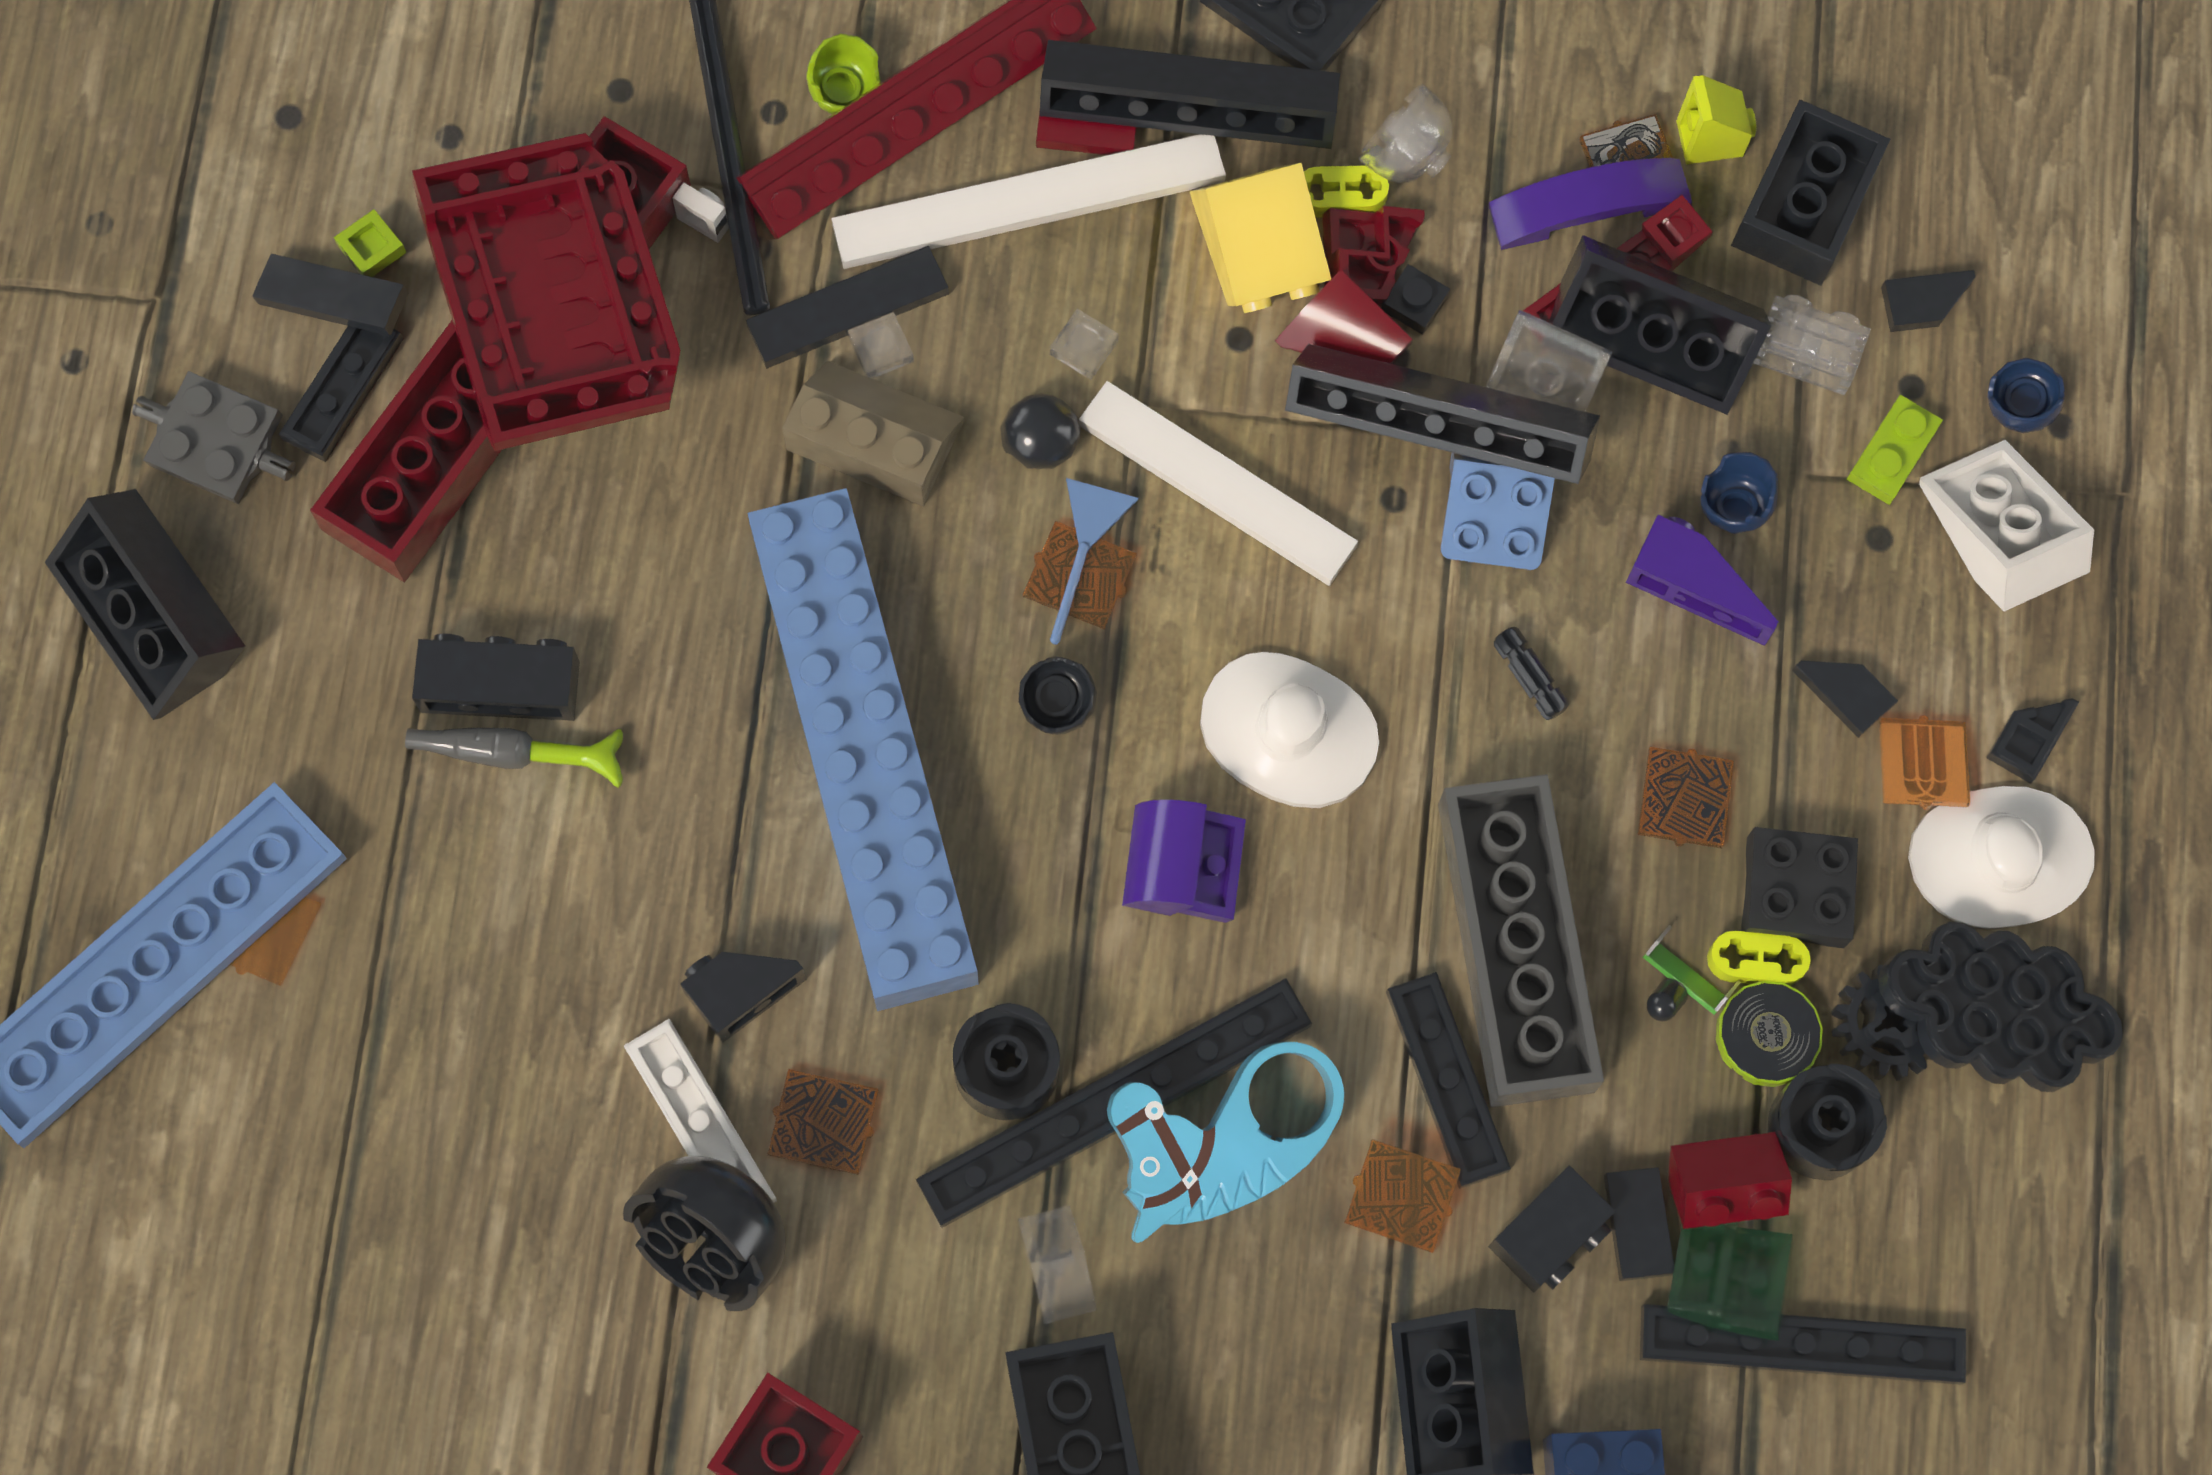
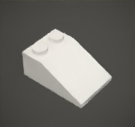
[1919,440,2094,611]

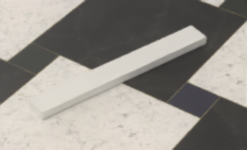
[831,134,1226,269]

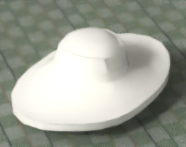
[1200,652,1379,808]
[1908,786,2095,929]

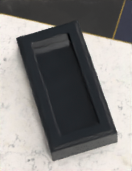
[1604,1167,1675,1281]

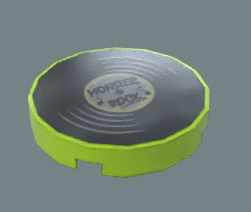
[1715,981,1823,1087]

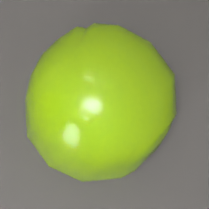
[806,34,881,114]

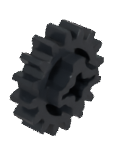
[1831,965,1932,1081]

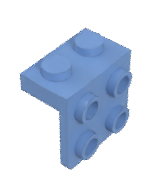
[1441,453,1555,570]

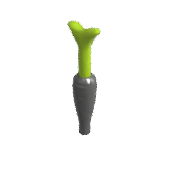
[405,728,623,788]

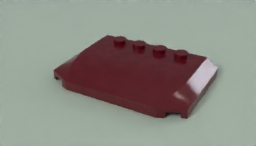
[412,133,681,451]

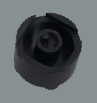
[953,1003,1060,1120]
[1767,1064,1887,1180]

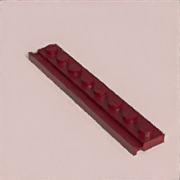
[736,0,1097,239]

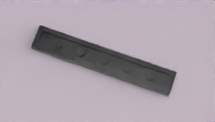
[1640,1304,1966,1385]

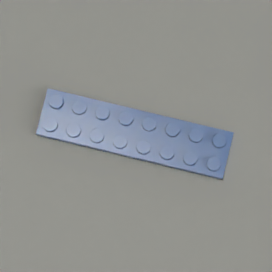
[0,782,347,1148]

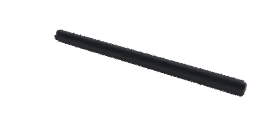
[689,0,770,316]

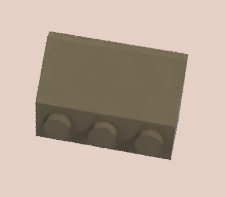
[782,361,964,507]

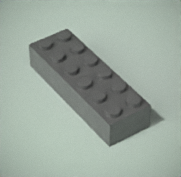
[1438,774,1604,1107]

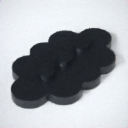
[1878,922,2123,1092]

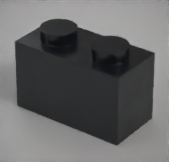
[1488,1165,1616,1293]

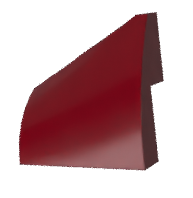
[1322,206,1425,305]
[1275,270,1413,364]

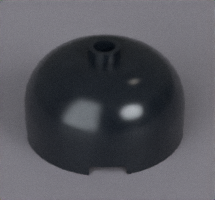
[623,1156,786,1311]

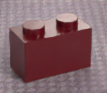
[1668,1132,1792,1229]

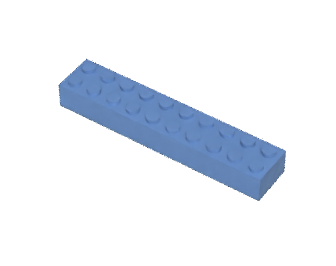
[747,488,979,1011]

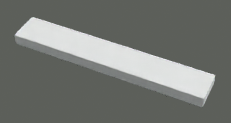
[1079,381,1358,586]

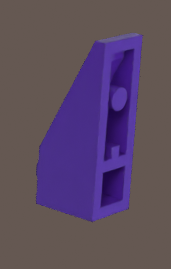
[1625,515,1778,646]

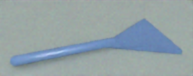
[1050,478,1139,645]

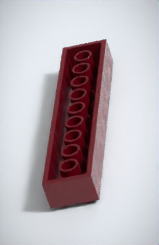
[310,116,691,583]

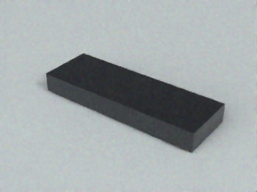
[252,253,409,336]
[279,326,403,462]

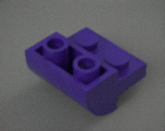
[1122,800,1246,923]

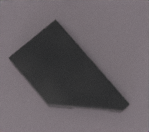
[1881,270,1976,332]
[1792,660,1898,738]
[1986,698,2079,784]

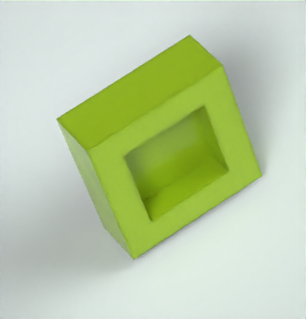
[333,209,406,277]

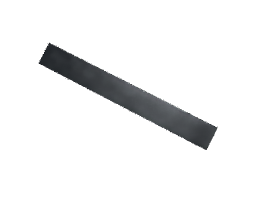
[916,978,1312,1228]

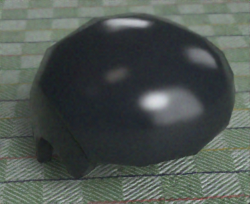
[1000,393,1080,469]
[1018,656,1097,735]

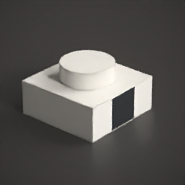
[672,182,729,243]

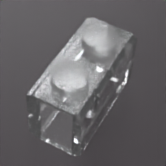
[1754,295,1871,395]

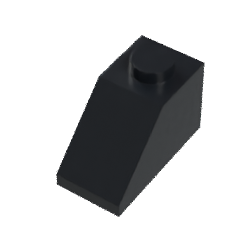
[680,952,807,1043]

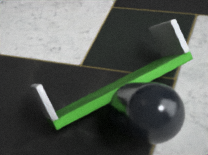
[1643,925,1741,1021]

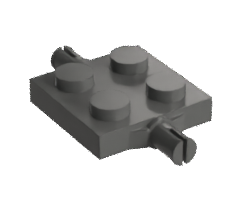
[132,371,296,504]

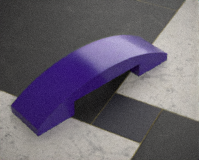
[1489,158,1693,250]

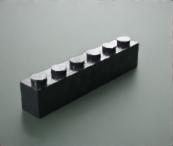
[1039,40,1340,149]
[1285,344,1600,484]

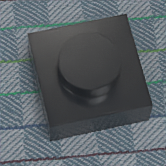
[1381,264,1450,335]

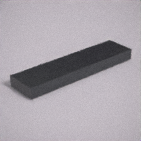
[746,246,949,369]
[1386,972,1511,1189]

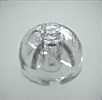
[1358,83,1453,184]

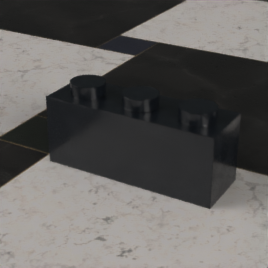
[412,633,580,721]

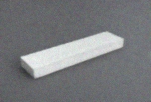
[624,1019,777,1203]

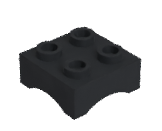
[1741,827,1858,948]

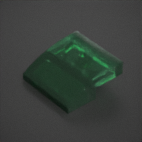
[1667,1222,1794,1341]

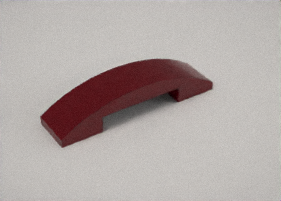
[1522,195,1713,352]

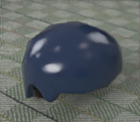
[1987,358,2065,433]
[1700,452,1778,534]

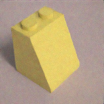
[1190,163,1331,313]

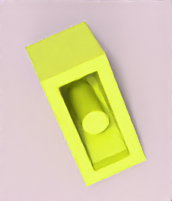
[1676,75,1756,165]

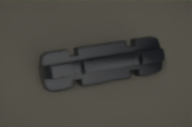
[1494,626,1569,720]

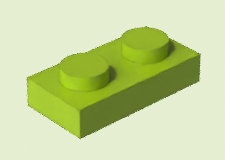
[1846,395,1943,505]

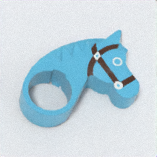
[1107,1042,1344,1243]

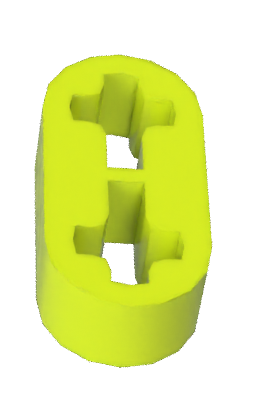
[1304,166,1389,218]
[1707,931,1811,986]

